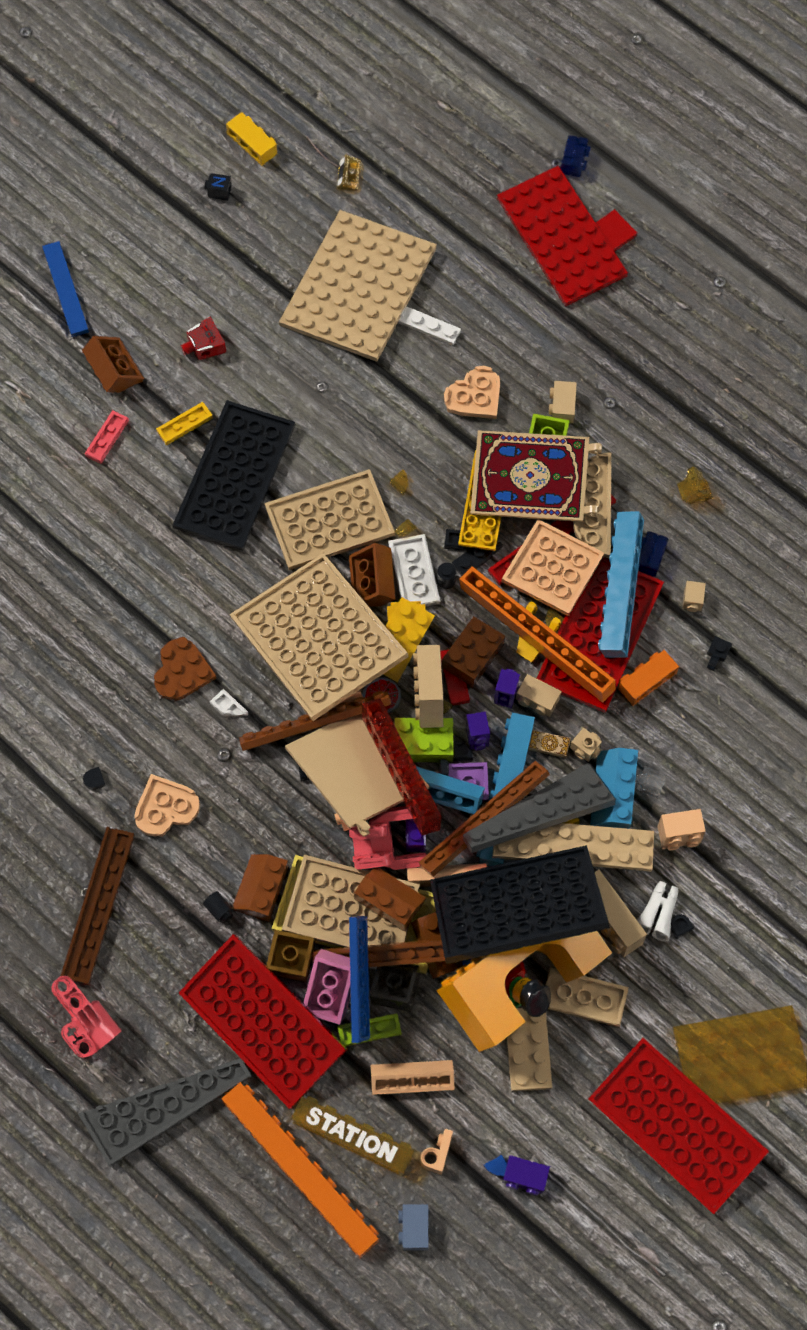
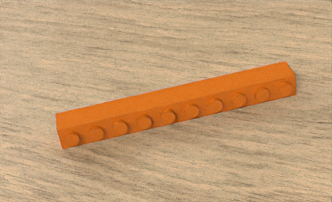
[459,566,616,703]
[222,1082,379,1258]

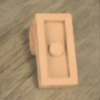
[421,1129,453,1175]

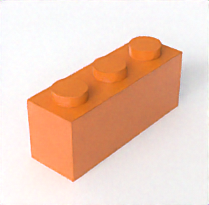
[618,650,679,706]

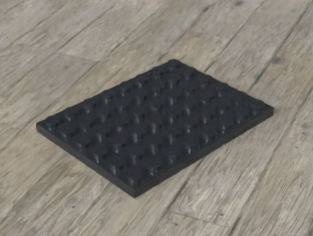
[430,845,610,964]

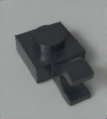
[707,636,732,671]

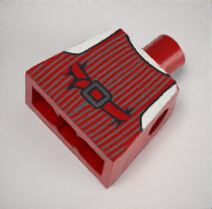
[180,317,227,360]

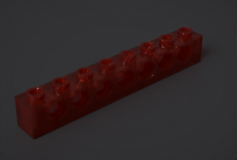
[362,698,441,836]

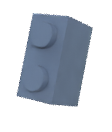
[399,1204,428,1251]

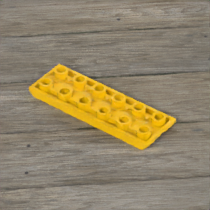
[458,450,501,551]

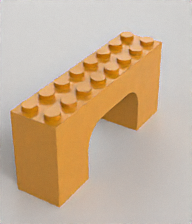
[436,931,612,1052]

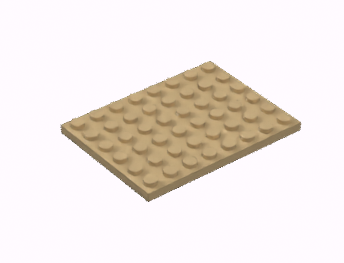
[279,210,437,362]
[230,553,409,721]

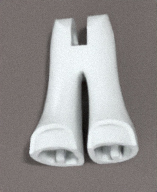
[636,881,678,942]

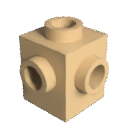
[570,728,602,762]

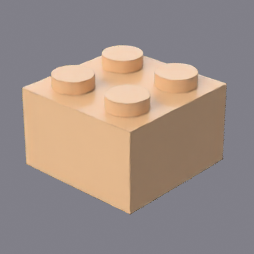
[657,809,706,850]

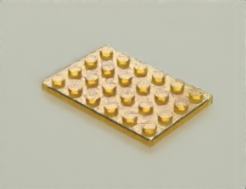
[672,1005,807,1104]

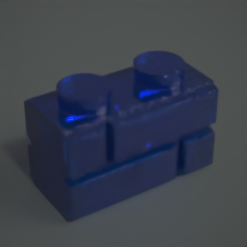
[561,135,591,177]
[638,531,669,577]

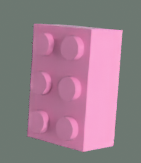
[303,949,351,1025]

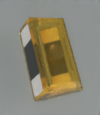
[337,154,361,191]

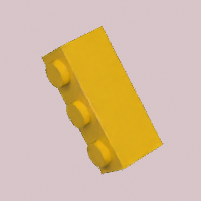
[226,112,277,166]

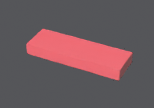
[84,410,129,464]

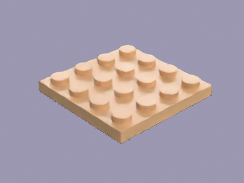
[501,519,604,616]

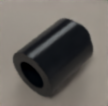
[437,563,456,589]
[203,891,234,923]

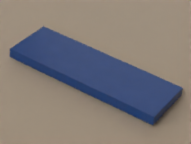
[349,916,370,1043]

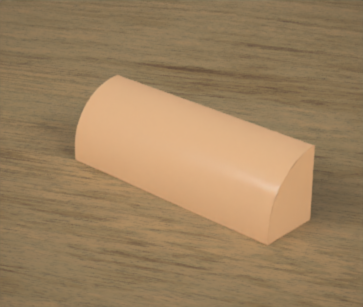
[407,863,487,887]
[371,1060,455,1095]

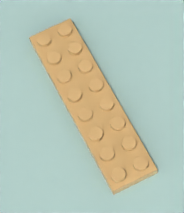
[492,823,654,871]

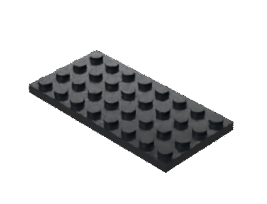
[173,400,295,551]

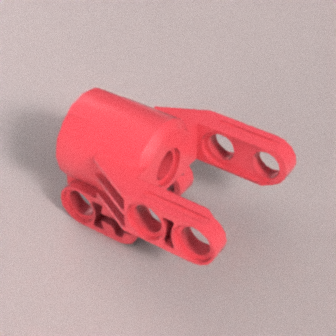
[349,804,427,870]
[51,976,122,1058]

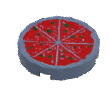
[363,678,401,715]

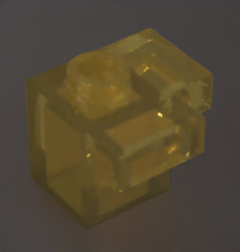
[677,466,713,505]

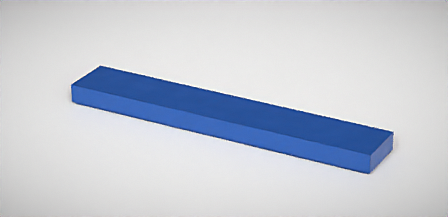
[42,241,89,337]

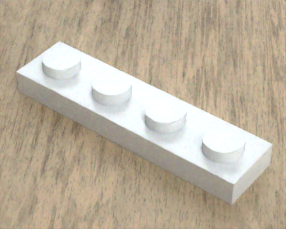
[398,306,461,346]

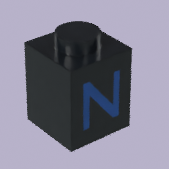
[204,173,232,201]

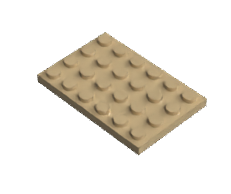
[264,469,395,570]
[282,855,420,948]

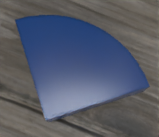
[483,1155,507,1177]

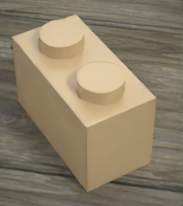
[548,381,577,423]
[516,674,562,717]

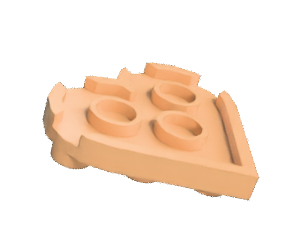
[444,366,500,419]
[134,774,200,837]

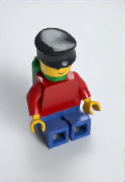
[462,959,551,1017]

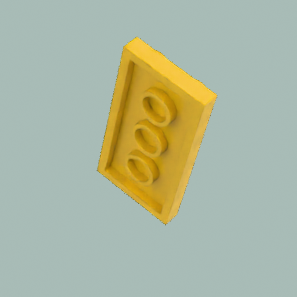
[383,597,435,683]

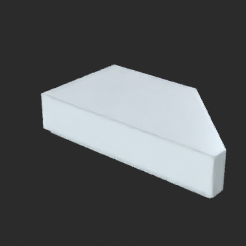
[210,689,249,717]

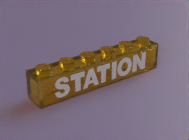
[291,1096,414,1177]

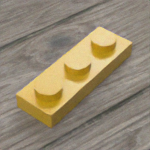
[156,402,213,446]

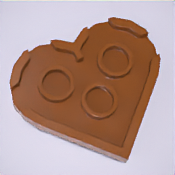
[154,637,217,701]

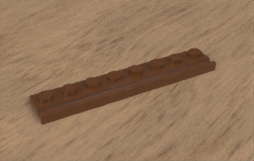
[60,827,135,986]

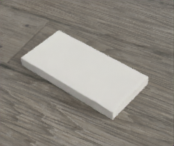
[388,534,441,607]

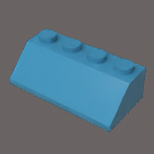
[590,748,638,829]

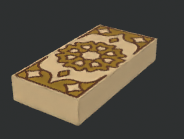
[528,730,570,758]

